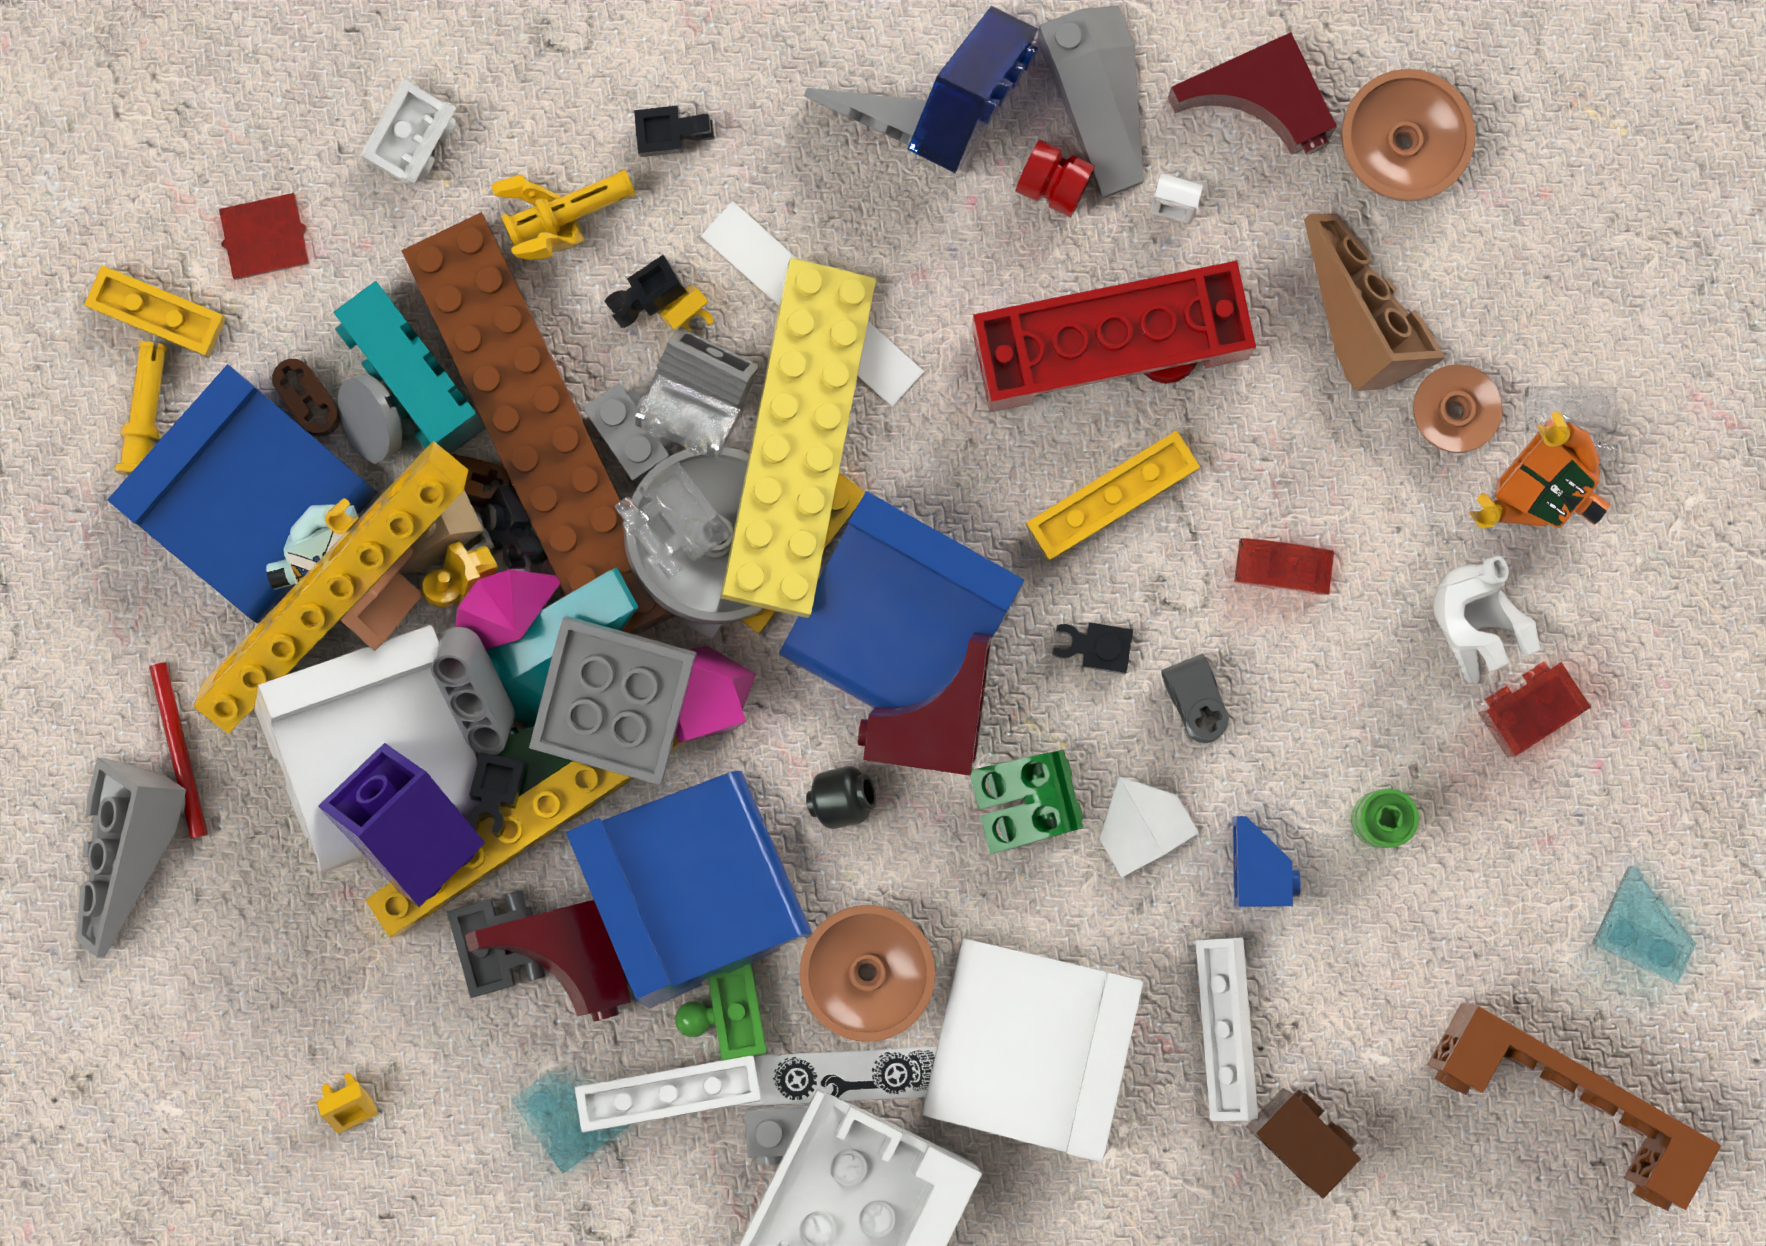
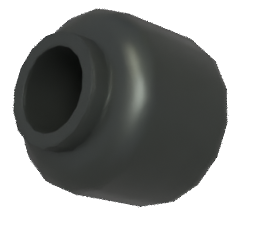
[806,766,876,829]

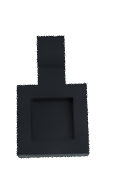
[634,105,715,157]

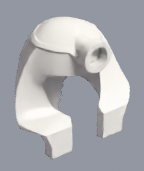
[1433,556,1541,684]

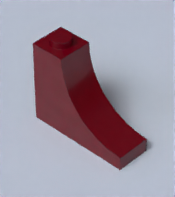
[1168,32,1337,155]
[858,632,992,776]
[465,899,631,1022]

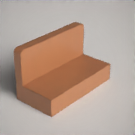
[341,547,423,651]

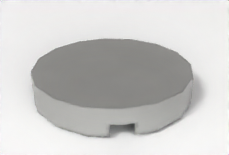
[337,374,403,463]

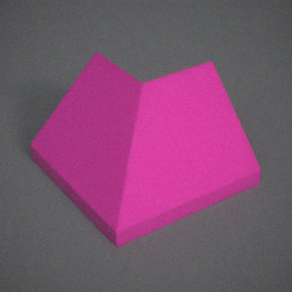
[455,569,561,650]
[676,646,756,743]

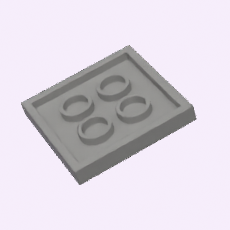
[529,615,697,785]

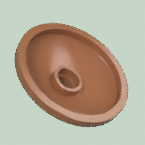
[1341,69,1475,201]
[799,905,935,1042]

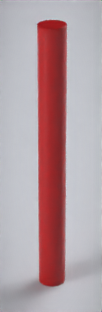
[149,662,208,839]

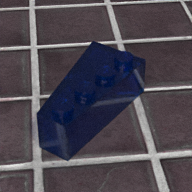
[907,6,1038,173]

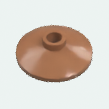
[1413,364,1503,453]

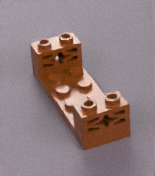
[1427,1003,1721,1211]

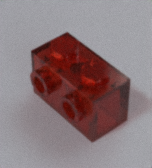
[1478,661,1591,758]

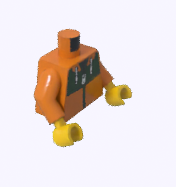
[1469,411,1610,529]

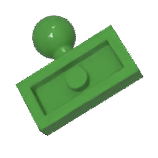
[675,963,768,1061]

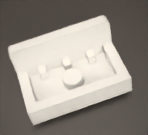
[359,80,456,183]

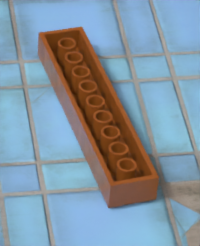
[401,212,676,635]

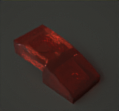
[1234,538,1334,595]

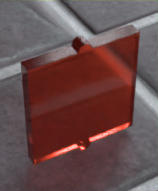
[219,193,310,280]

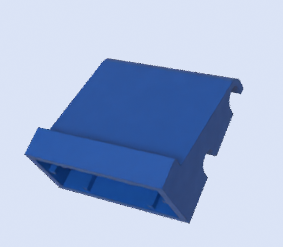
[107,364,378,624]
[779,491,1024,708]
[566,771,813,1009]

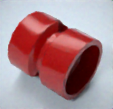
[1015,139,1095,218]

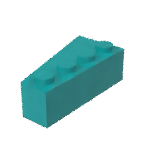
[333,281,486,454]

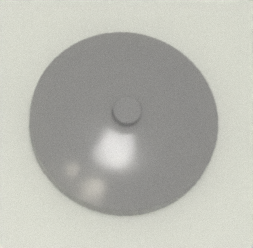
[624,445,765,624]

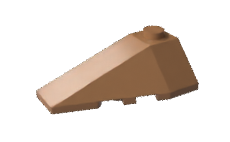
[1304,214,1445,391]

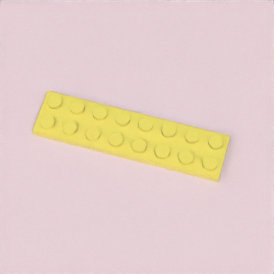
[720,257,876,618]

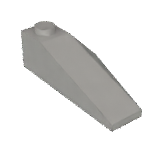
[1037,6,1144,199]
[804,88,989,172]
[76,757,186,957]

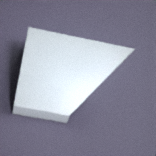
[1099,776,1199,878]

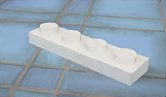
[1196,937,1258,1121]
[574,1055,761,1133]

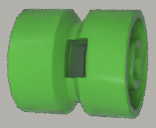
[1351,789,1419,848]

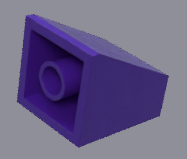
[318,743,485,907]

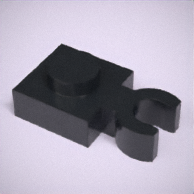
[604,254,687,328]
[480,486,537,569]
[1052,622,1133,674]
[468,752,526,837]

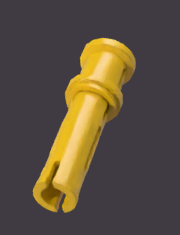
[500,169,636,247]
[115,341,167,476]

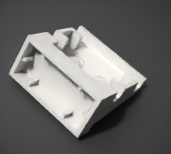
[254,625,481,874]
[922,938,1144,1162]
[739,1089,982,1246]

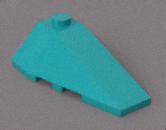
[486,568,639,727]

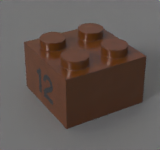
[1246,1088,1361,1199]

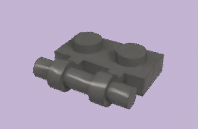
[447,890,546,998]

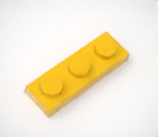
[84,265,226,358]

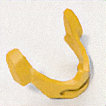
[491,174,584,260]

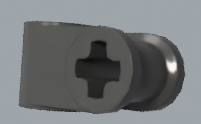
[1161,654,1229,744]

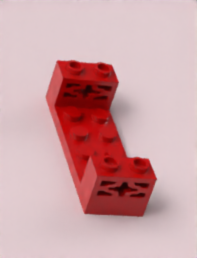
[971,260,1256,413]

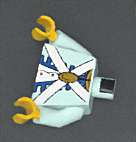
[266,498,360,614]

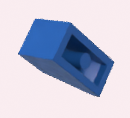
[1232,816,1301,907]

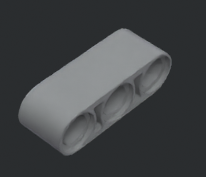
[431,627,516,755]

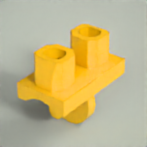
[421,541,497,615]

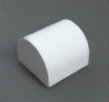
[1149,173,1203,224]

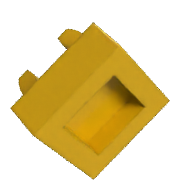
[657,284,714,332]
[316,1072,378,1134]

